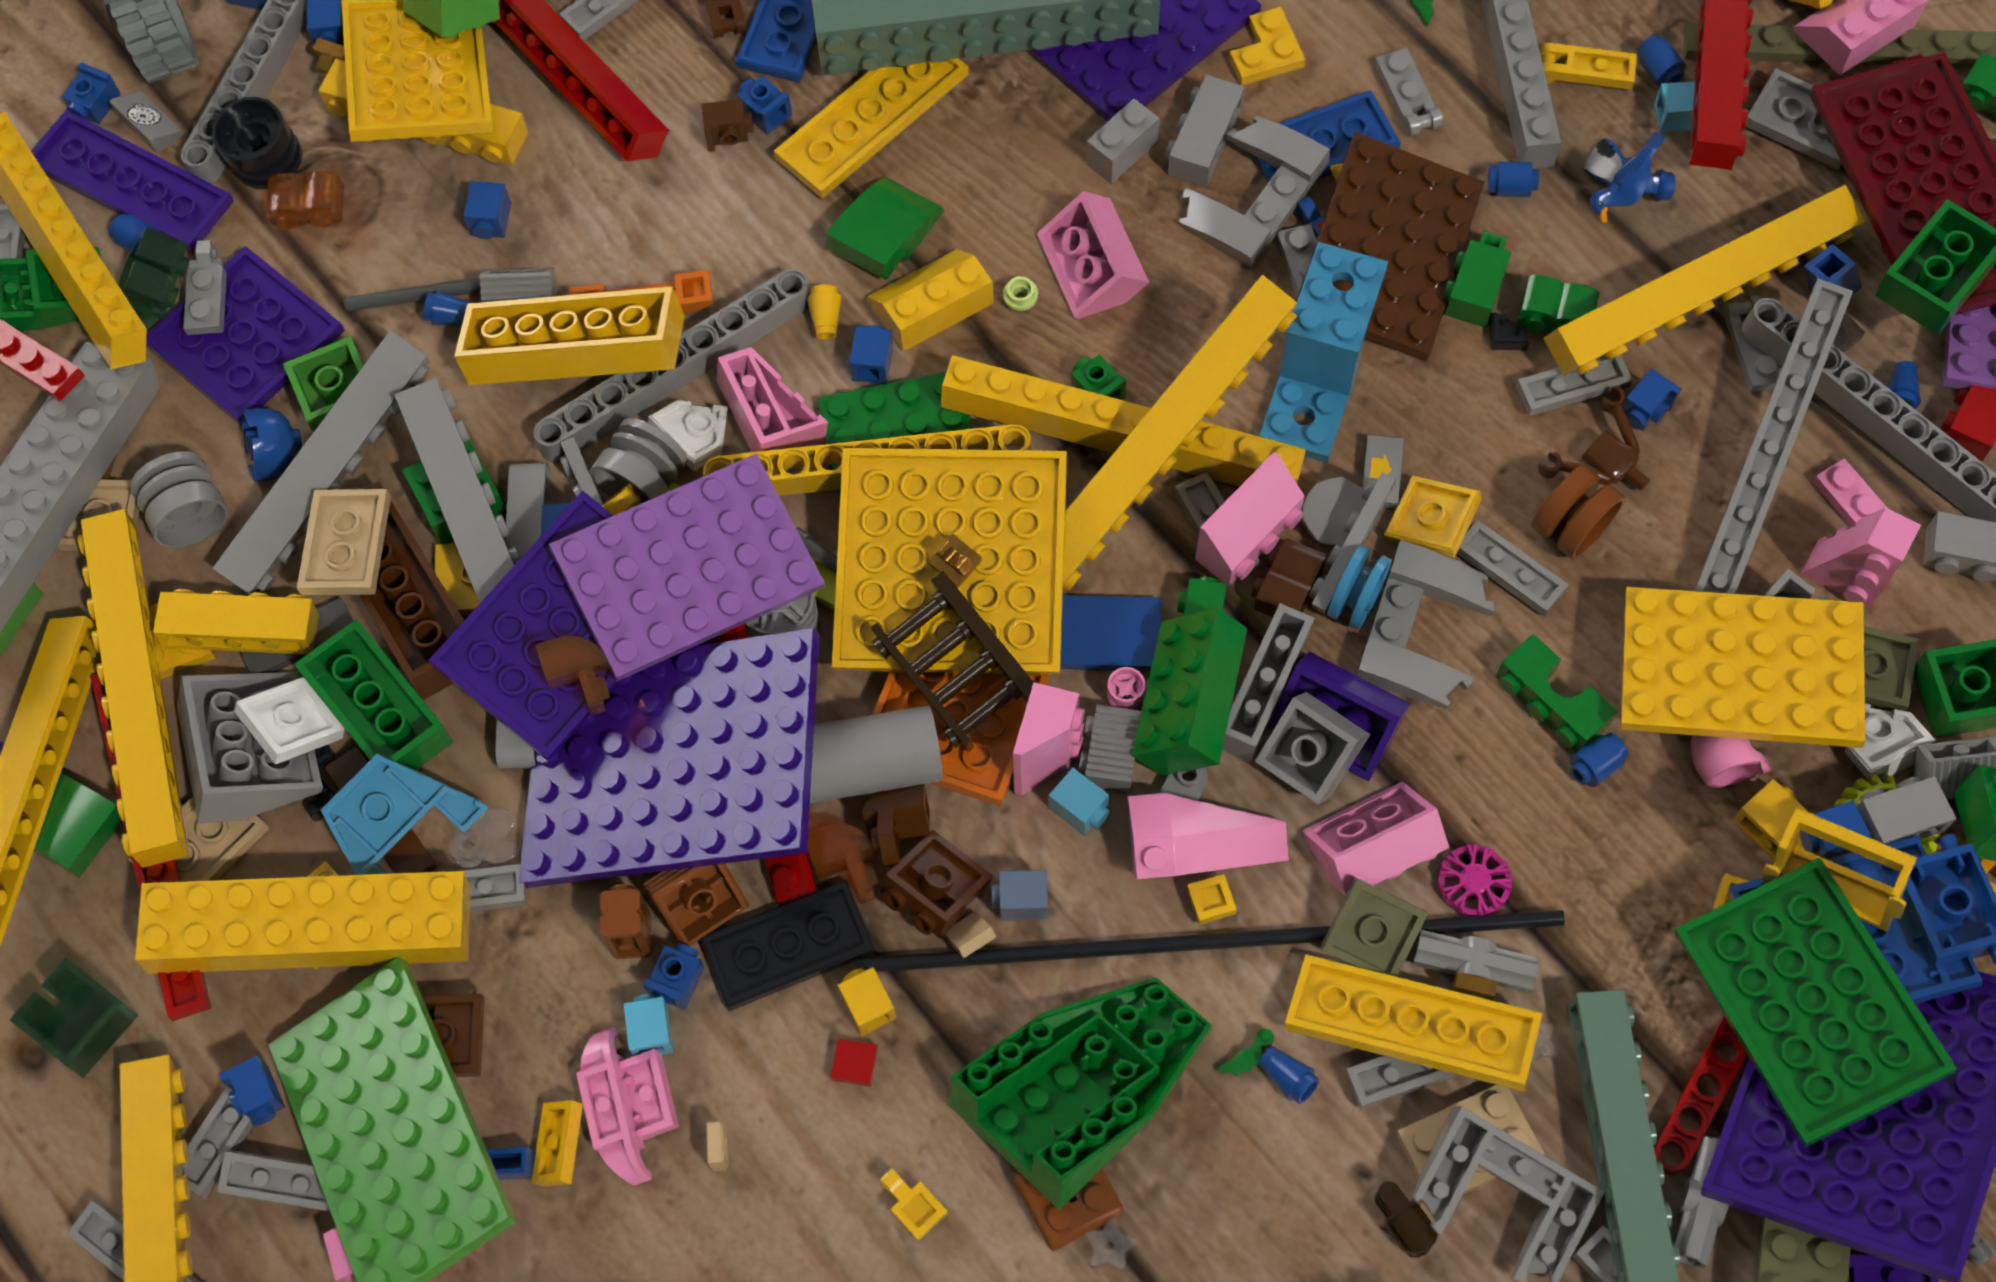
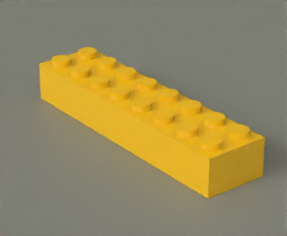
[135,871,471,974]

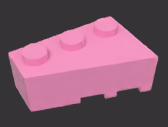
[716,347,828,452]
[1800,507,1921,608]

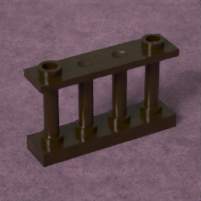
[870,571,1034,752]

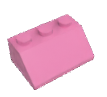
[1793,0,1928,75]
[1037,191,1149,319]
[1195,452,1305,586]
[1013,682,1085,796]
[1301,781,1449,896]

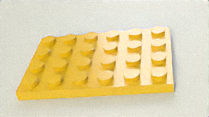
[341,0,493,142]
[1620,587,1865,748]

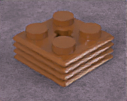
[644,863,749,946]
[1014,1169,1123,1251]

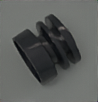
[212,97,303,190]

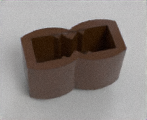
[1251,538,1327,617]

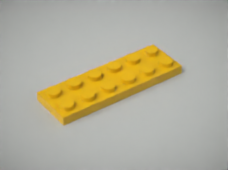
[774,58,969,199]
[1285,954,1543,1092]

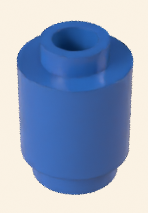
[1637,35,1686,87]
[1488,161,1539,197]
[109,214,164,261]
[1570,732,1629,787]

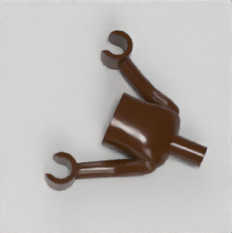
[1538,386,1651,491]

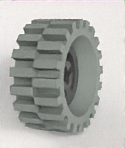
[106,0,199,83]

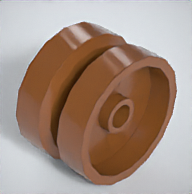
[1531,464,1626,560]

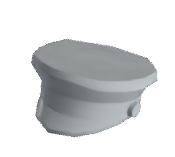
[1301,477,1366,547]

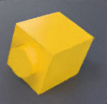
[838,967,897,1036]

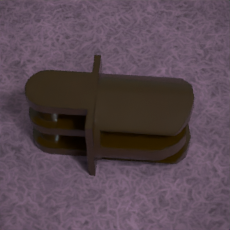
[1375,1181,1438,1258]

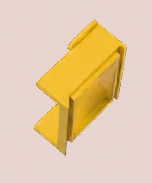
[1761,807,1917,931]

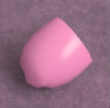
[1690,735,1772,787]

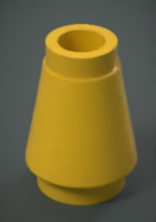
[806,284,842,340]

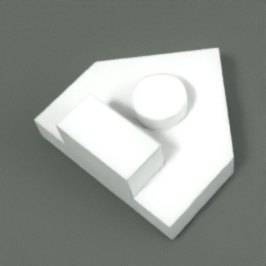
[648,400,728,472]
[1845,703,1935,780]

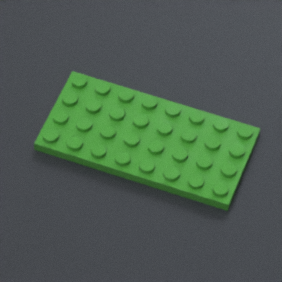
[268,957,517,1282]

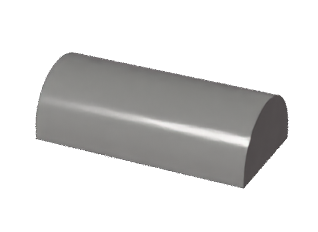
[810,705,943,804]

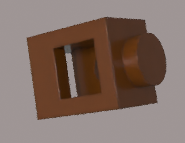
[701,99,754,152]

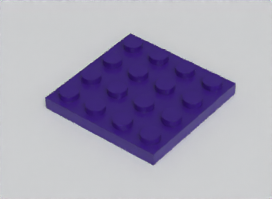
[146,246,345,426]

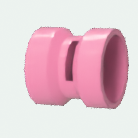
[1107,667,1145,711]

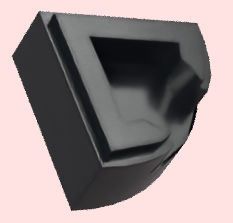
[1489,312,1529,350]

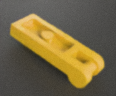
[1539,43,1637,90]

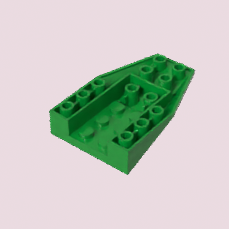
[950,977,1212,1210]

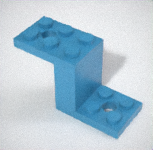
[1259,242,1389,463]

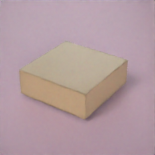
[944,911,996,958]
[707,1122,729,1172]

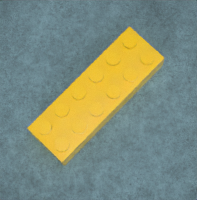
[454,286,685,386]

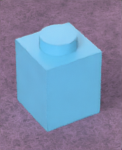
[1654,81,1695,132]
[1048,767,1110,836]
[623,994,674,1056]

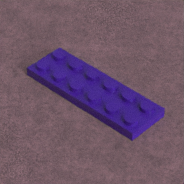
[31,109,234,253]

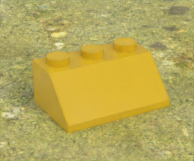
[867,249,994,352]

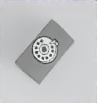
[109,91,184,154]

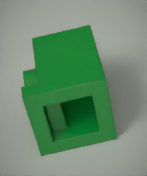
[1071,354,1127,400]

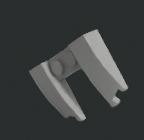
[1179,116,1330,269]
[1357,539,1495,709]
[1411,1106,1604,1282]

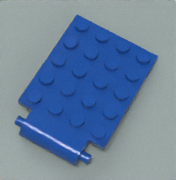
[1728,834,1996,1004]

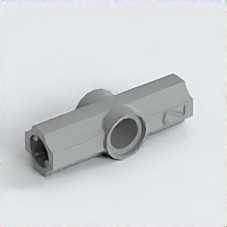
[1412,930,1538,993]
[1673,1137,1729,1268]

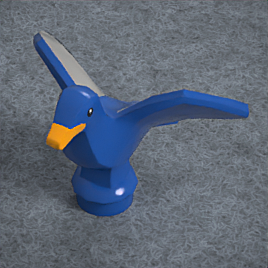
[1584,132,1676,223]

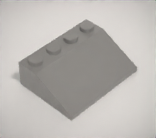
[177,672,323,824]

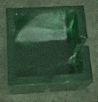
[118,226,189,329]
[9,957,139,1078]

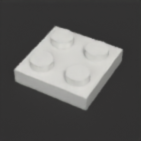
[234,677,345,765]

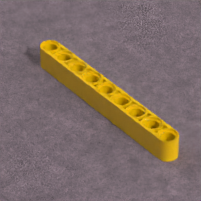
[703,424,1031,496]

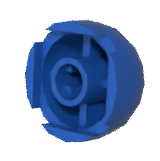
[242,408,302,482]

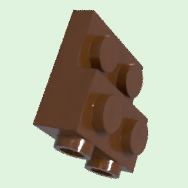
[880,830,993,939]
[422,994,485,1077]

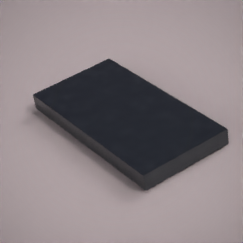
[701,879,876,1011]

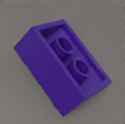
[1267,651,1411,781]

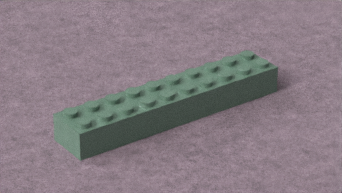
[812,0,1160,75]

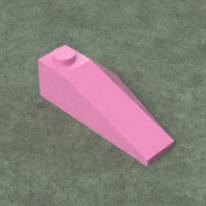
[1127,793,1289,879]

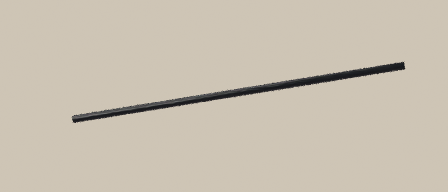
[856,910,1565,972]

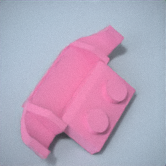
[576,1027,679,1186]

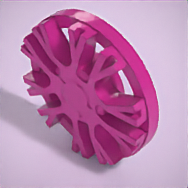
[1437,844,1512,916]

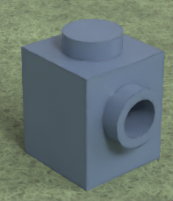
[992,870,1048,921]

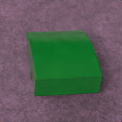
[826,177,944,280]
[0,247,101,332]
[33,773,122,878]

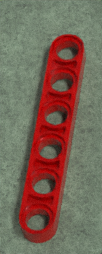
[1653,1014,1747,1175]

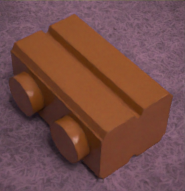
[600,884,652,959]

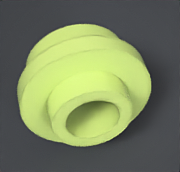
[1003,276,1038,311]

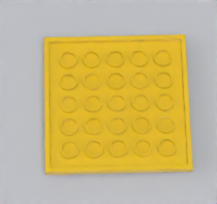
[832,448,1067,675]

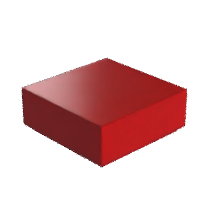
[831,1039,878,1087]

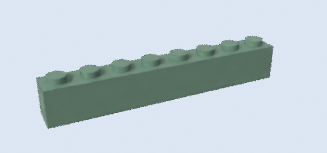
[1567,990,1680,1282]

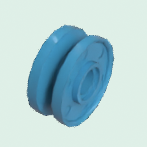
[1327,545,1392,630]

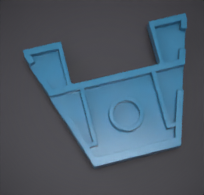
[321,753,489,875]

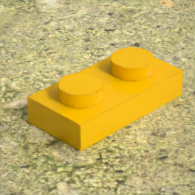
[531,1100,583,1187]

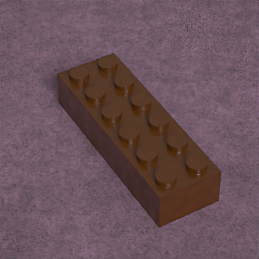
[359,480,464,700]

